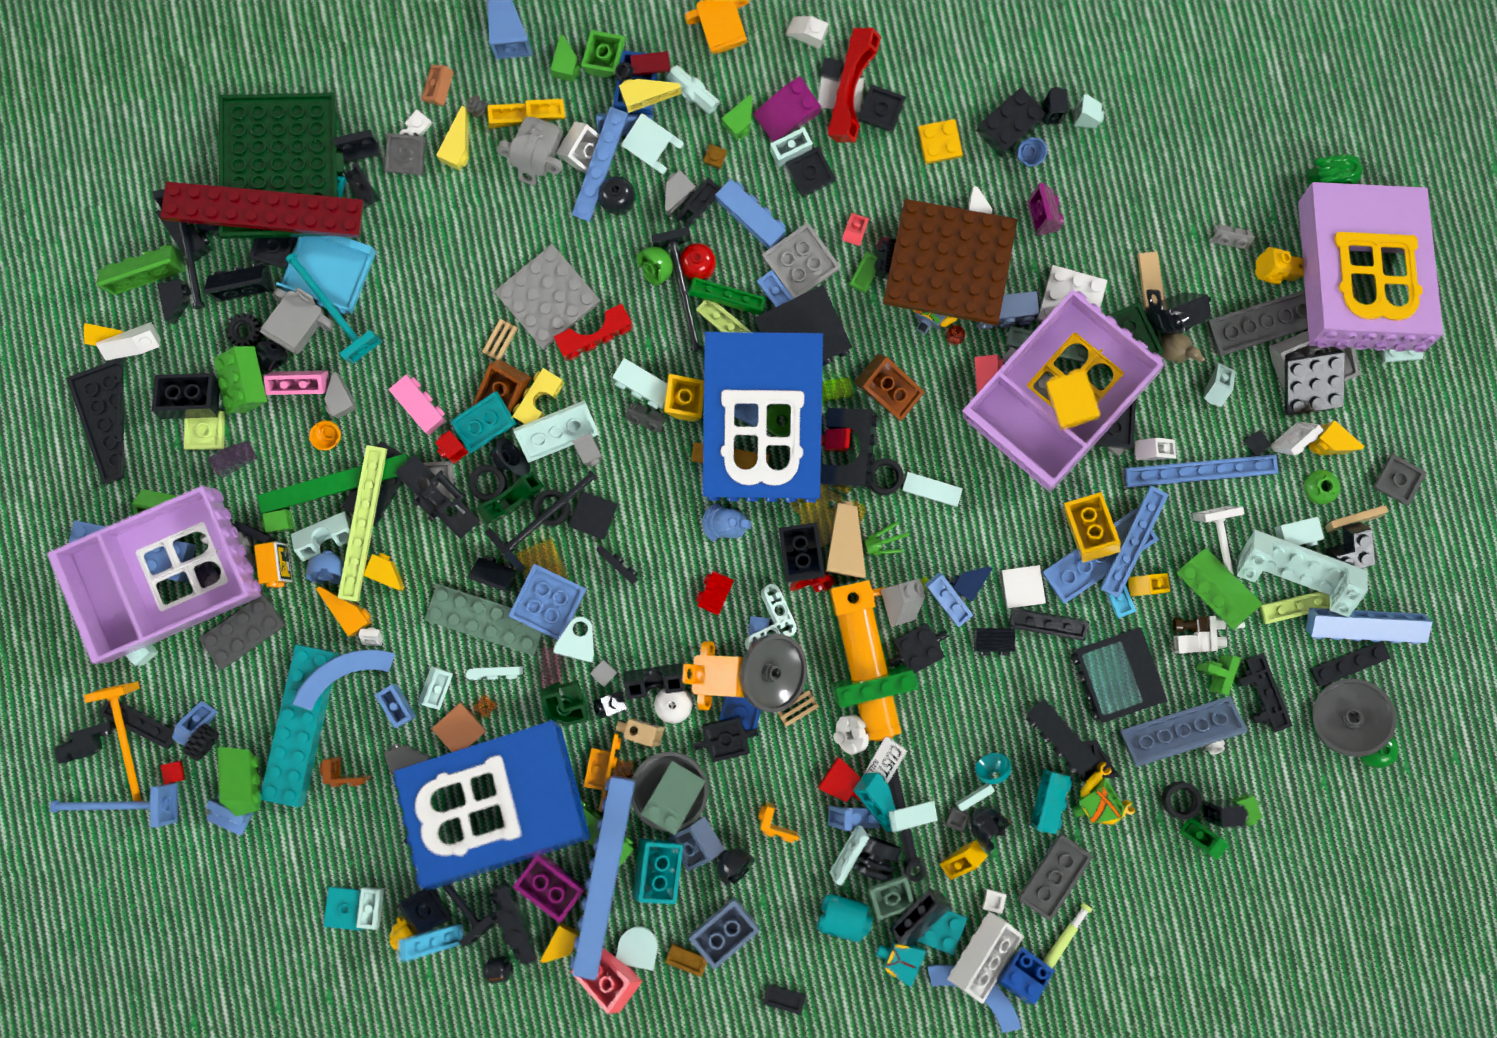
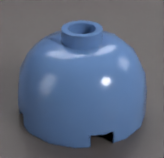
[306,551,344,585]

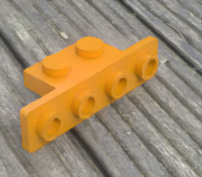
[583,732,621,812]

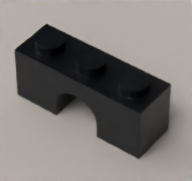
[624,663,685,700]

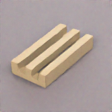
[482,319,518,360]
[777,690,819,727]

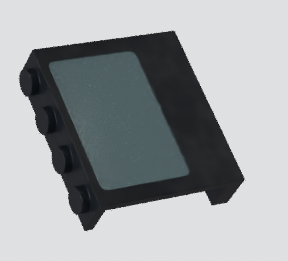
[1071,627,1168,724]

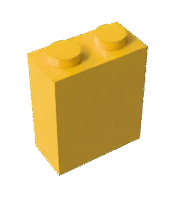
[1046,369,1100,431]

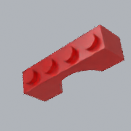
[553,303,633,360]

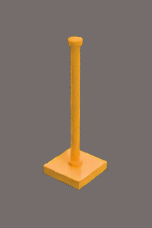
[84,681,144,801]

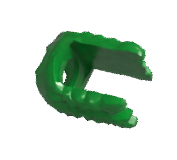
[1306,154,1363,186]

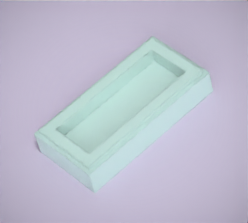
[955,784,995,811]

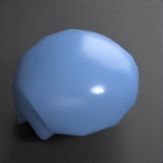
[1017,137,1047,167]

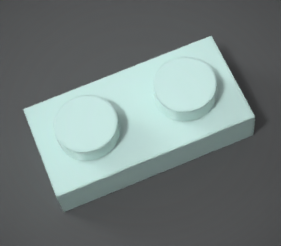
[1381,349,1423,363]

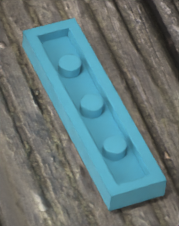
[399,924,463,961]

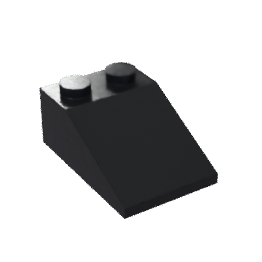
[779,522,825,583]

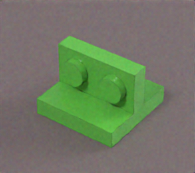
[1196,655,1241,695]

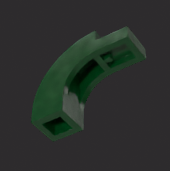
[476,471,544,524]

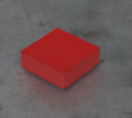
[161,761,186,784]

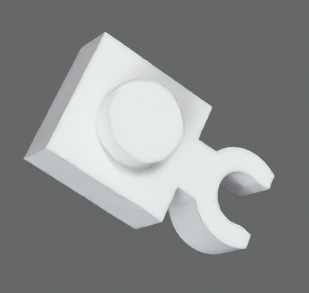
[399,109,433,136]

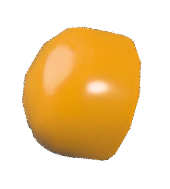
[309,420,341,451]

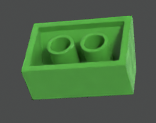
[218,747,261,817]

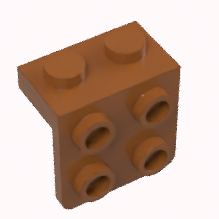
[320,756,371,787]

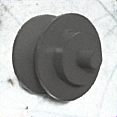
[467,96,487,117]

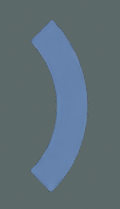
[291,650,395,710]
[927,964,1021,1033]

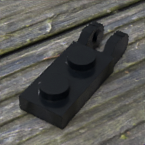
[676,178,721,228]

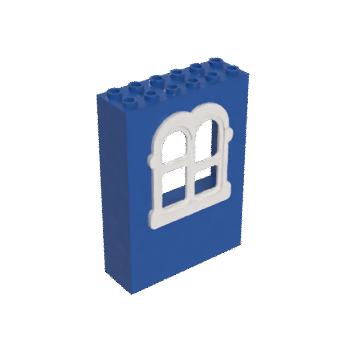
[703,332,823,502]
[393,720,591,890]

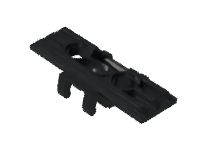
[395,454,480,539]

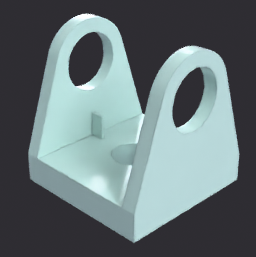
[553,617,594,662]

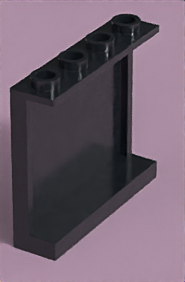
[754,285,852,366]

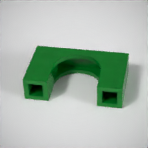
[830,665,917,708]

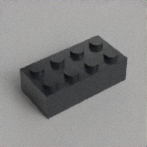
[1026,698,1098,775]

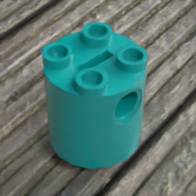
[816,894,873,943]

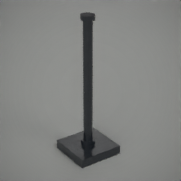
[153,189,205,309]
[651,227,702,351]
[484,470,598,573]
[403,837,496,948]

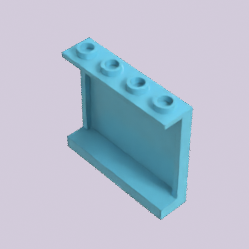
[276,236,376,315]

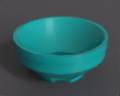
[975,753,1011,784]

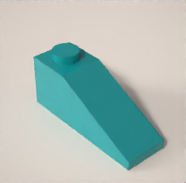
[853,772,900,832]

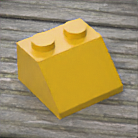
[664,374,704,422]
[1307,421,1365,455]

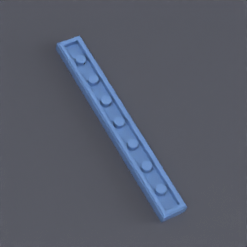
[1123,454,1278,488]

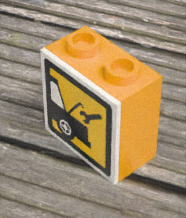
[254,542,292,588]

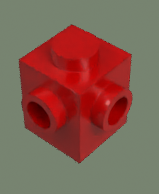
[435,430,469,464]

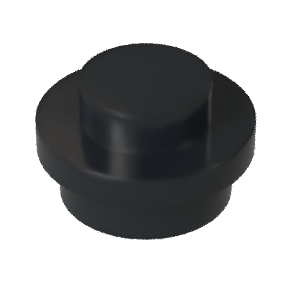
[615,62,634,82]

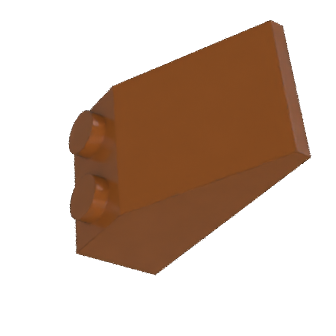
[854,353,925,421]
[472,359,532,415]

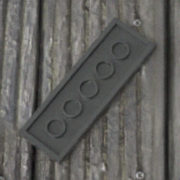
[1206,290,1308,357]

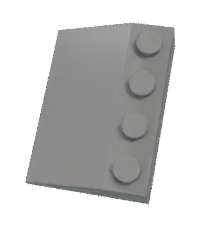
[1269,331,1360,392]

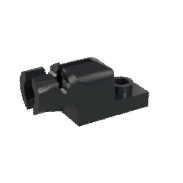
[55,721,116,764]

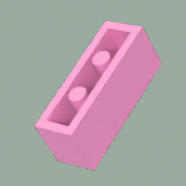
[264,370,329,395]
[388,375,447,435]

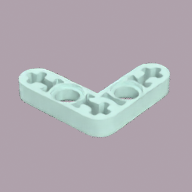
[745,584,797,650]

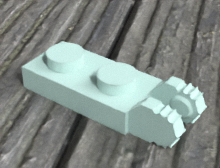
[465,666,523,680]

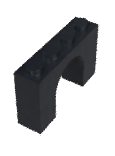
[820,408,879,489]

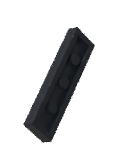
[1008,607,1090,641]
[1310,641,1391,687]
[99,699,174,749]

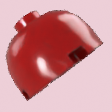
[680,243,716,280]

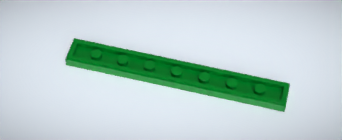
[257,454,409,514]

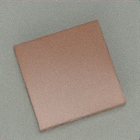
[431,702,487,752]

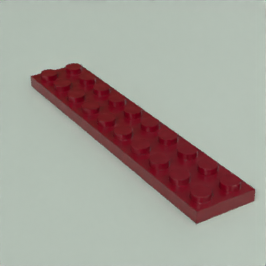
[161,181,364,238]

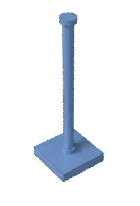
[50,783,178,827]

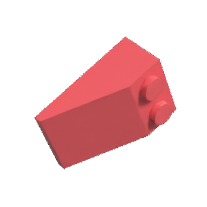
[571,948,643,1014]

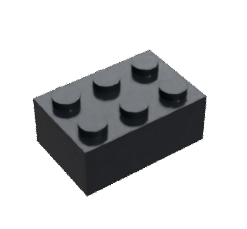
[976,87,1047,158]
[151,373,220,419]

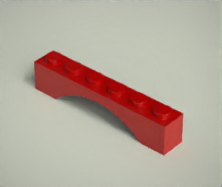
[827,28,881,143]

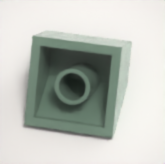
[868,875,914,921]

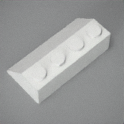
[948,912,1024,1004]

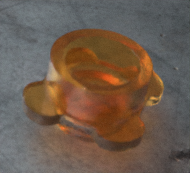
[474,695,497,718]
[613,758,634,778]

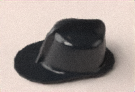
[490,438,531,476]

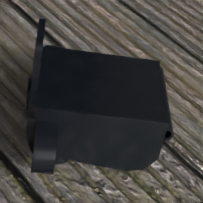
[1144,289,1211,334]

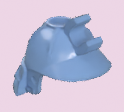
[702,503,751,541]

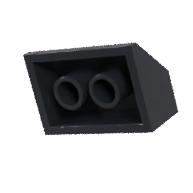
[204,263,274,302]

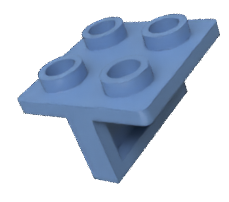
[206,793,253,835]

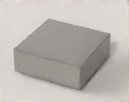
[590,660,618,687]

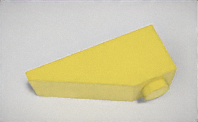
[619,79,682,113]
[436,106,469,171]

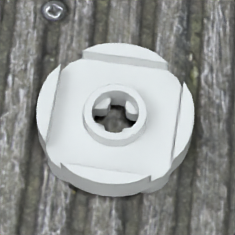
[834,715,869,755]

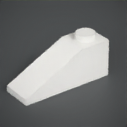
[96,322,160,360]

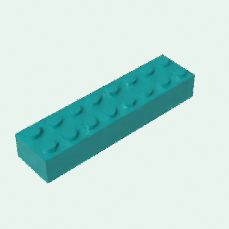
[260,645,339,808]

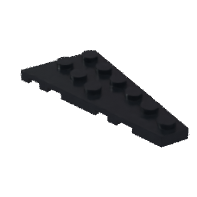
[66,358,124,485]

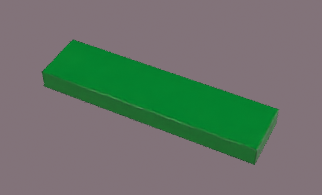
[688,277,766,315]

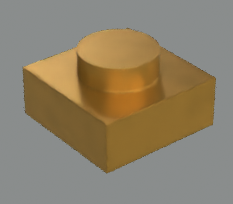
[703,144,728,170]

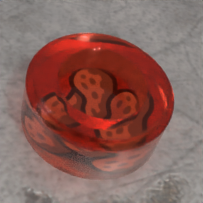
[946,325,966,345]

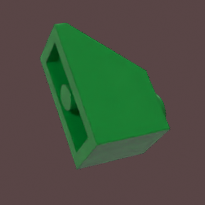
[1179,818,1229,861]

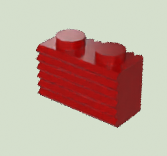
[696,571,734,616]

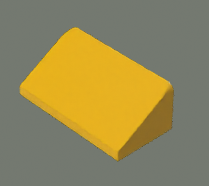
[84,323,124,346]

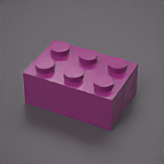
[513,854,586,923]

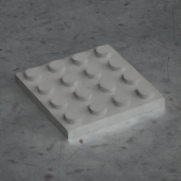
[494,244,601,350]

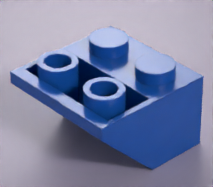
[996,947,1055,1005]

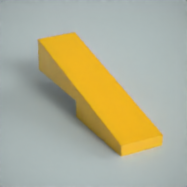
[486,99,565,129]

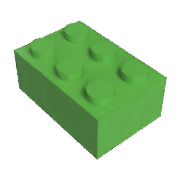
[214,346,267,414]

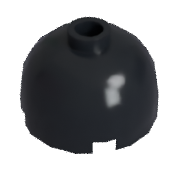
[598,176,636,216]
[716,848,755,888]

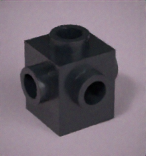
[255,339,288,372]

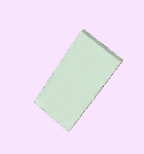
[513,400,599,463]

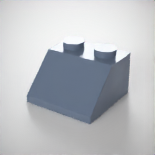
[668,816,725,871]

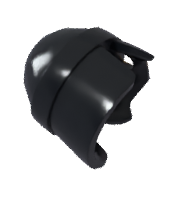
[970,806,1011,851]

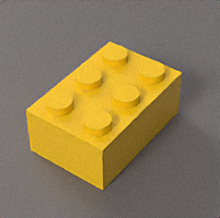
[1064,492,1121,563]

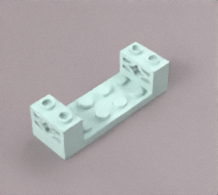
[1237,530,1368,617]

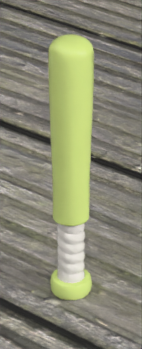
[1043,903,1093,969]

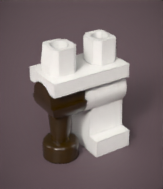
[1173,616,1227,653]

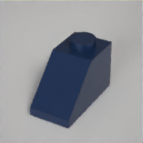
[950,567,993,602]

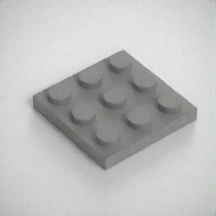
[762,222,841,298]

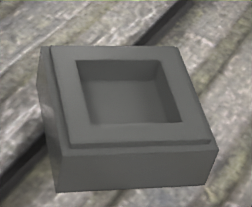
[945,806,970,833]

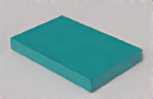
[450,391,517,454]

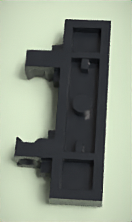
[1235,653,1293,733]

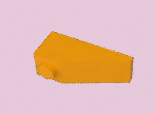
[316,587,372,636]

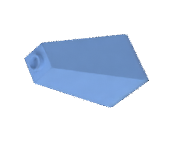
[488,0,533,59]

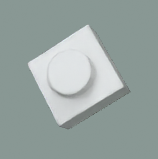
[359,628,383,646]
[982,889,1007,914]

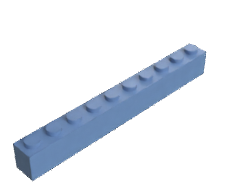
[570,775,636,980]

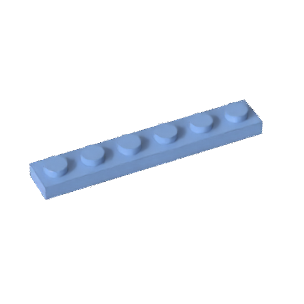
[572,107,628,222]
[1099,486,1169,598]

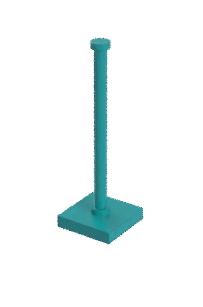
[285,253,383,364]

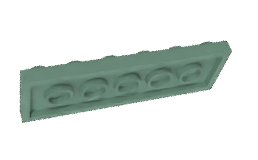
[425,584,543,656]

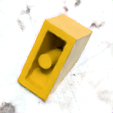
[364,553,405,591]
[1128,573,1170,597]
[939,840,987,880]
[540,922,580,963]

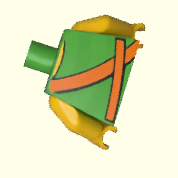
[1073,762,1135,825]

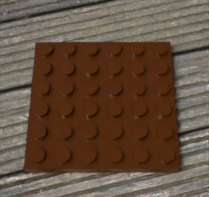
[883,199,1018,325]

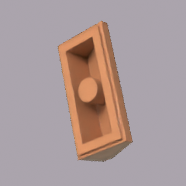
[421,65,454,106]

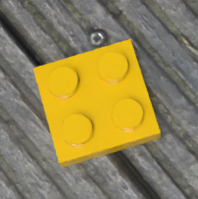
[918,119,963,164]

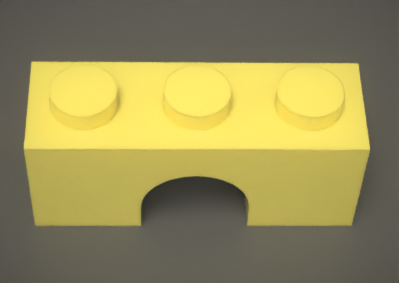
[512,368,565,424]

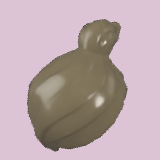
[1160,333,1205,364]

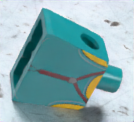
[876,940,926,987]

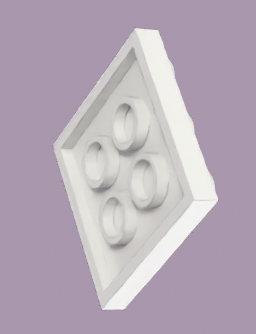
[1037,265,1107,322]

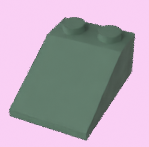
[641,761,706,835]

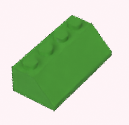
[96,245,186,295]
[1177,548,1263,631]

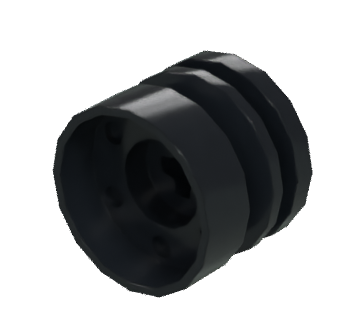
[853,835,902,881]

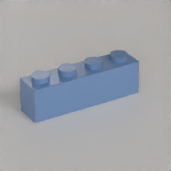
[715,179,786,250]

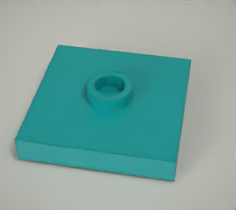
[323,886,364,931]

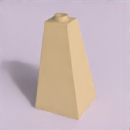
[825,501,866,579]

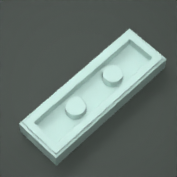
[902,472,963,507]
[889,801,937,832]
[830,825,869,886]

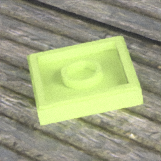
[184,411,225,450]

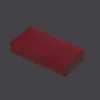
[630,51,671,76]

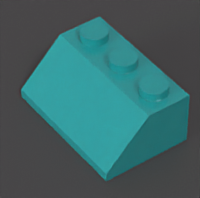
[1030,769,1072,834]
[632,838,683,904]

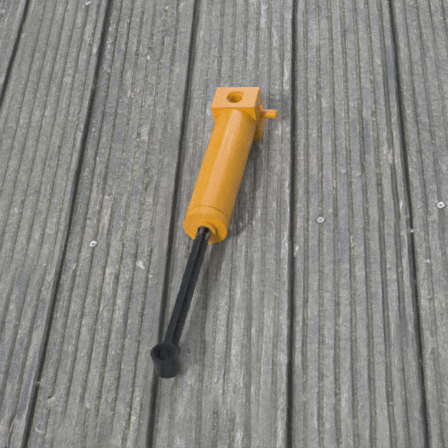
[829,580,925,882]

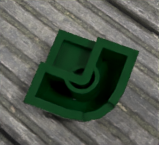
[540,680,589,726]

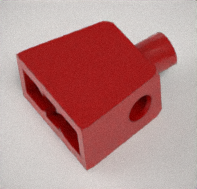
[817,756,861,802]

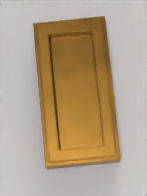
[665,943,707,977]

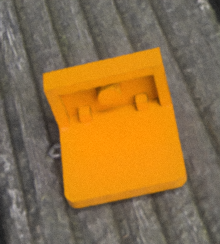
[758,802,799,843]

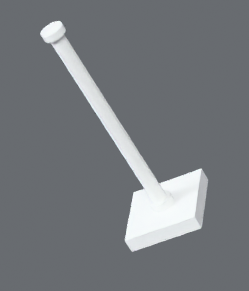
[1192,506,1245,628]

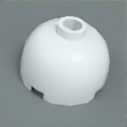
[654,688,693,724]

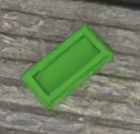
[849,251,877,294]

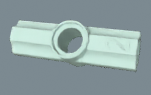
[667,65,720,115]

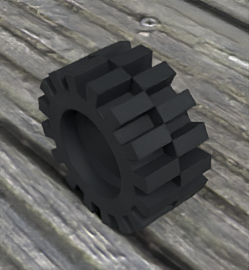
[225,313,264,347]
[183,723,219,761]

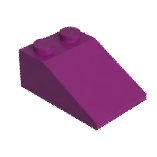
[753,76,821,143]
[1028,182,1064,236]

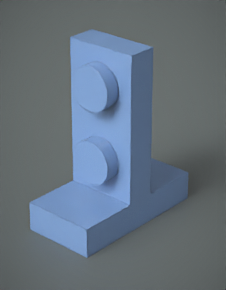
[828,806,880,831]

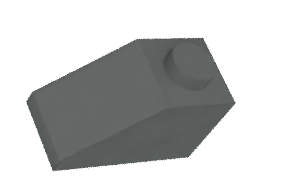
[384,743,432,775]

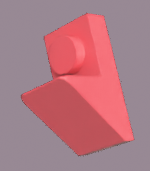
[843,213,869,246]

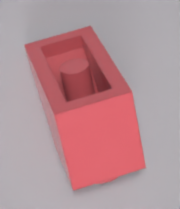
[974,354,1004,394]

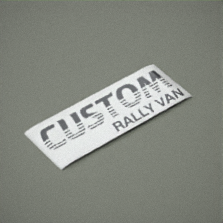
[862,737,907,784]

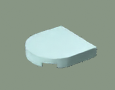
[616,926,658,971]

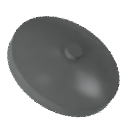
[740,634,807,713]
[1312,679,1397,757]
[631,751,708,831]

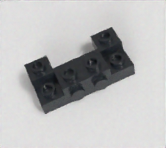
[491,882,538,965]

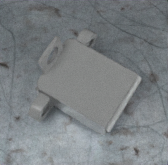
[496,117,564,186]
[260,287,335,354]

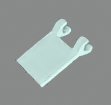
[621,113,684,174]

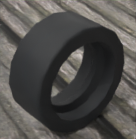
[870,458,904,496]
[469,465,507,501]
[533,489,570,527]
[1161,781,1202,820]

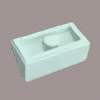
[418,666,453,710]
[356,887,384,930]

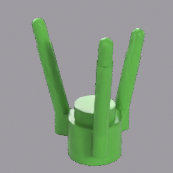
[864,521,909,556]

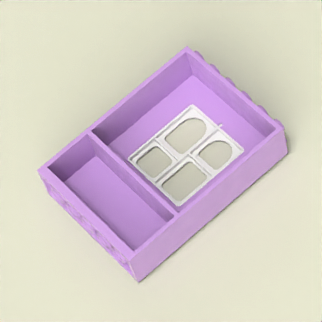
[47,486,261,664]

